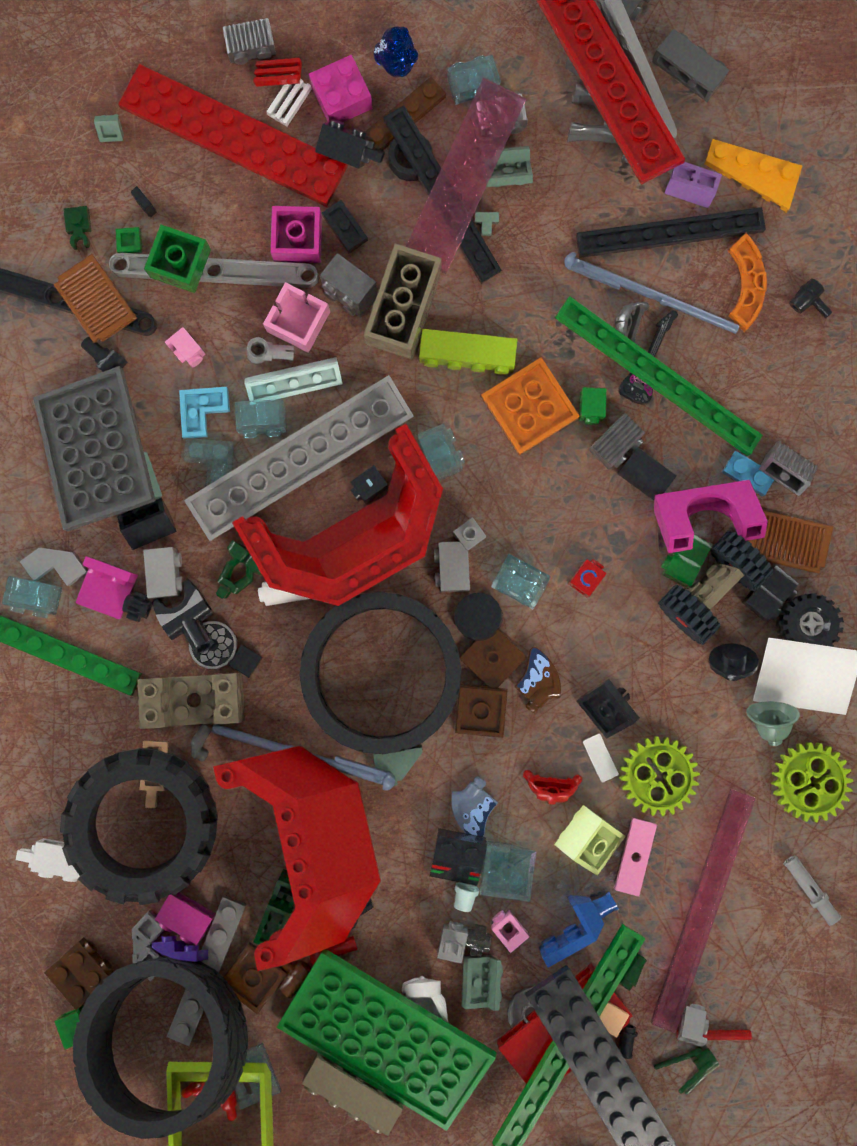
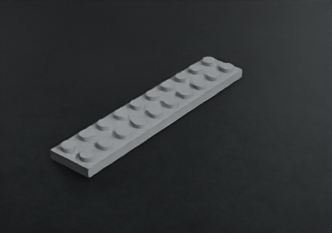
[184,375,414,541]

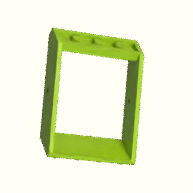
[166,1062,274,1146]

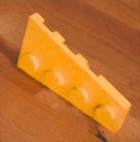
[704,139,802,212]

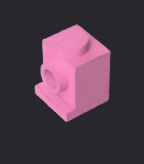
[165,327,206,367]
[491,910,529,953]

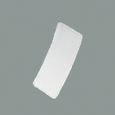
[583,734,619,782]

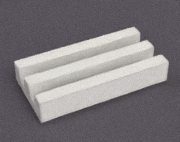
[267,74,312,127]

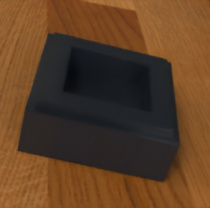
[131,186,157,217]
[229,645,263,678]

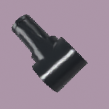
[81,337,128,372]

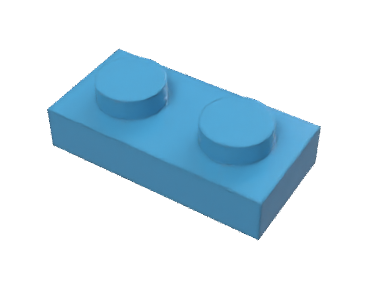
[722,451,774,497]

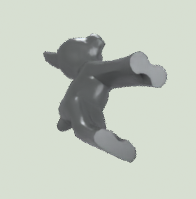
[567,82,628,164]

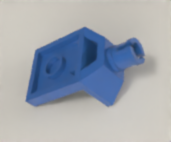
[539,892,619,967]

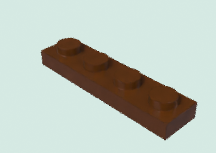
[365,77,446,151]

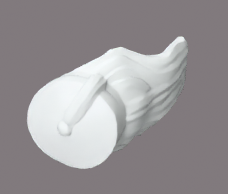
[402,976,448,1022]

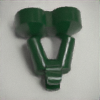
[216,540,262,599]

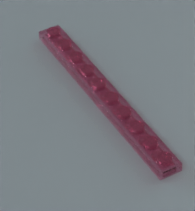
[650,789,756,1033]

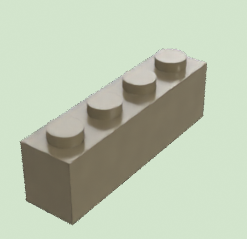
[302,1052,403,1136]

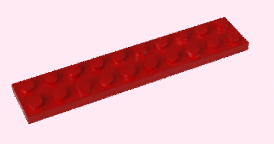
[536,0,685,185]
[118,64,348,207]

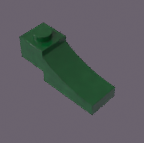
[253,869,295,945]

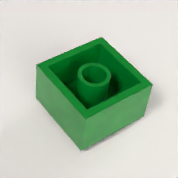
[144,224,211,293]

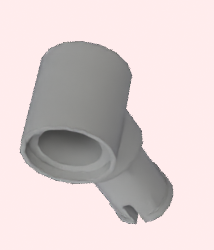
[247,337,294,364]

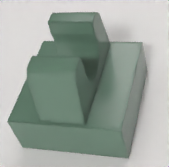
[94,114,124,142]
[475,212,499,236]

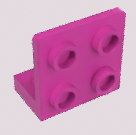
[76,556,138,619]

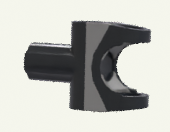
[152,579,214,654]

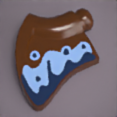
[514,647,561,713]

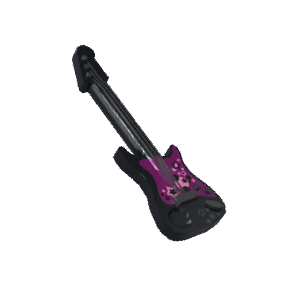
[618,310,678,405]

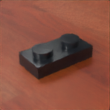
[322,200,368,253]

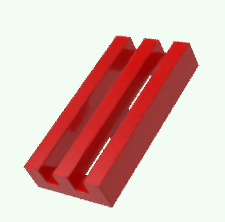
[253,58,302,87]

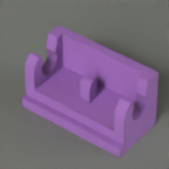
[665,162,722,208]

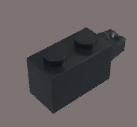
[315,119,385,169]

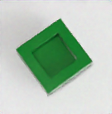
[116,227,142,254]

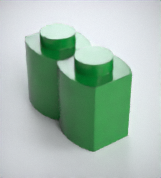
[661,535,713,588]

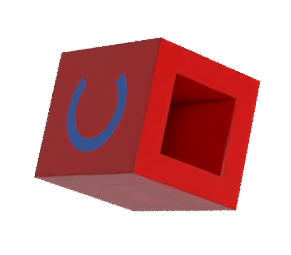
[568,559,607,598]

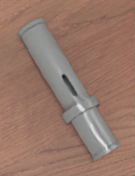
[783,855,841,926]

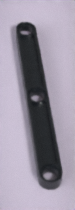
[0,268,157,336]

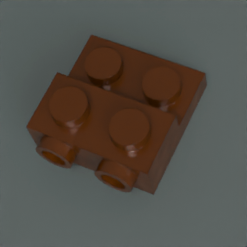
[44,937,113,1010]

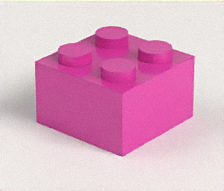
[309,55,373,122]
[271,206,322,263]

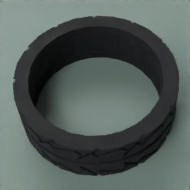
[299,592,462,755]
[73,957,248,1139]

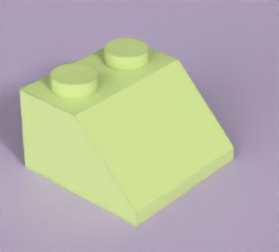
[554,805,626,876]

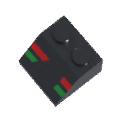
[429,828,487,886]

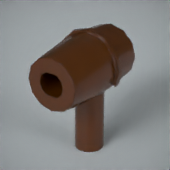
[278,961,311,998]

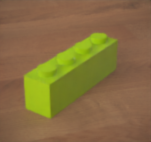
[419,329,517,375]

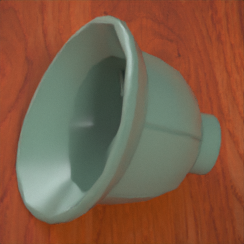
[746,701,800,746]

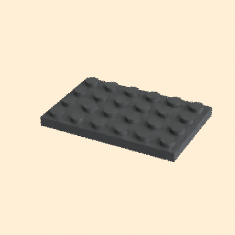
[33,366,156,532]

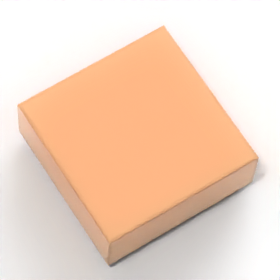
[599,1001,629,1038]

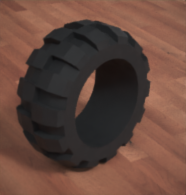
[60,748,218,905]

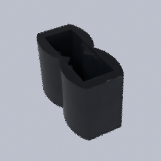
[742,565,799,621]

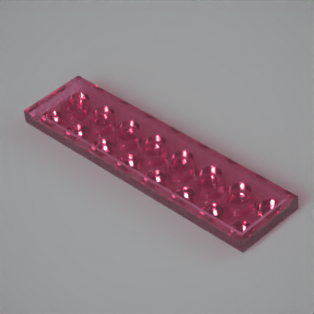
[406,77,526,274]

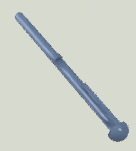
[564,252,740,334]
[212,724,395,790]

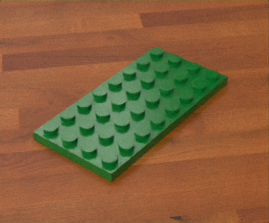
[277,949,497,1131]

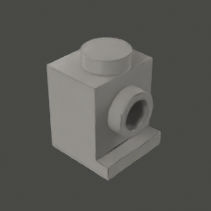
[677,1004,709,1047]

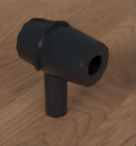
[789,278,832,318]

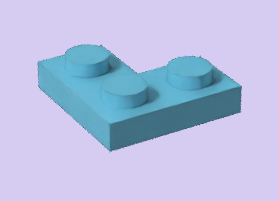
[179,387,230,439]

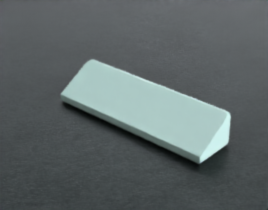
[245,357,343,405]

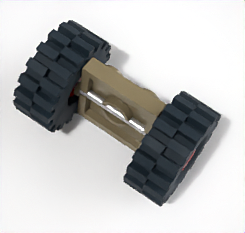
[658,531,773,645]

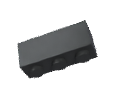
[652,29,730,103]

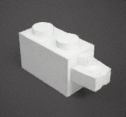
[16,838,80,882]

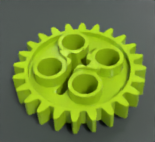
[619,736,700,817]
[771,742,853,823]

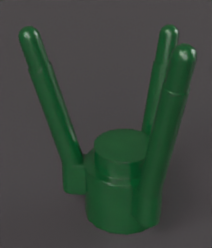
[654,1047,720,1095]

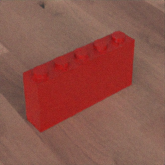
[497,962,633,1084]

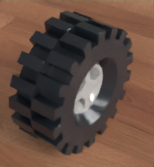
[776,593,844,647]

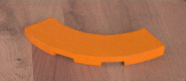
[728,233,767,332]

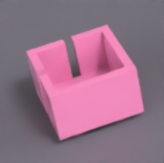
[263,282,330,353]

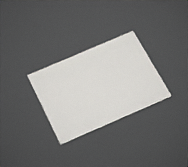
[753,638,857,715]

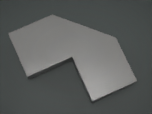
[20,548,88,586]
[132,910,164,981]

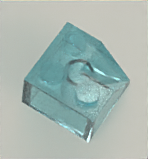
[479,841,536,902]

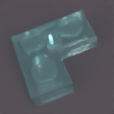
[184,438,235,487]

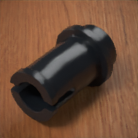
[618,1024,638,1059]

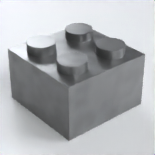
[320,253,378,318]

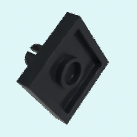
[577,679,640,739]

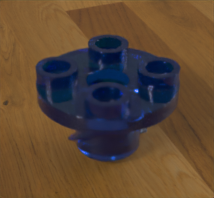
[374,26,418,78]

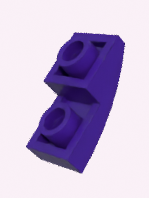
[152,936,208,961]

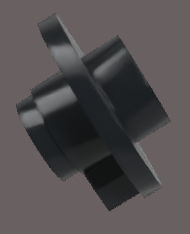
[708,643,759,681]

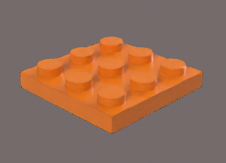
[481,357,580,456]

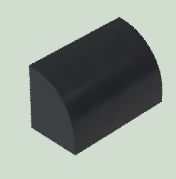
[618,448,677,501]
[117,497,177,550]

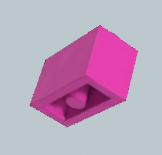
[155,892,216,945]

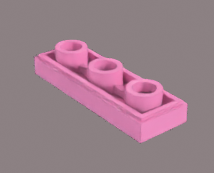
[614,817,657,896]

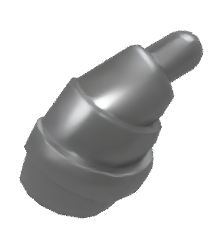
[614,302,649,343]

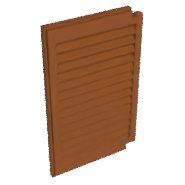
[54,254,137,343]
[747,509,834,574]

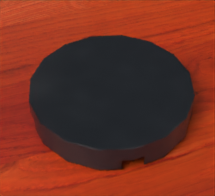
[455,593,503,641]

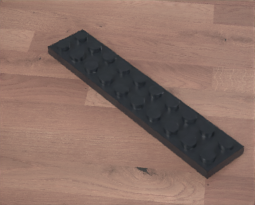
[524,965,677,1146]

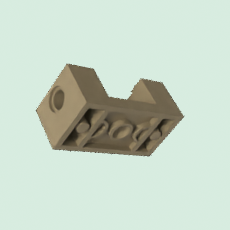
[138,673,245,729]

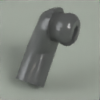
[191,724,212,762]

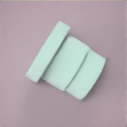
[454,882,479,912]

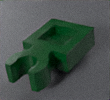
[63,206,92,250]

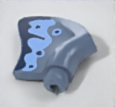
[452,776,498,837]

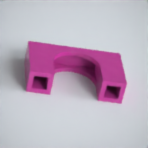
[654,480,767,553]

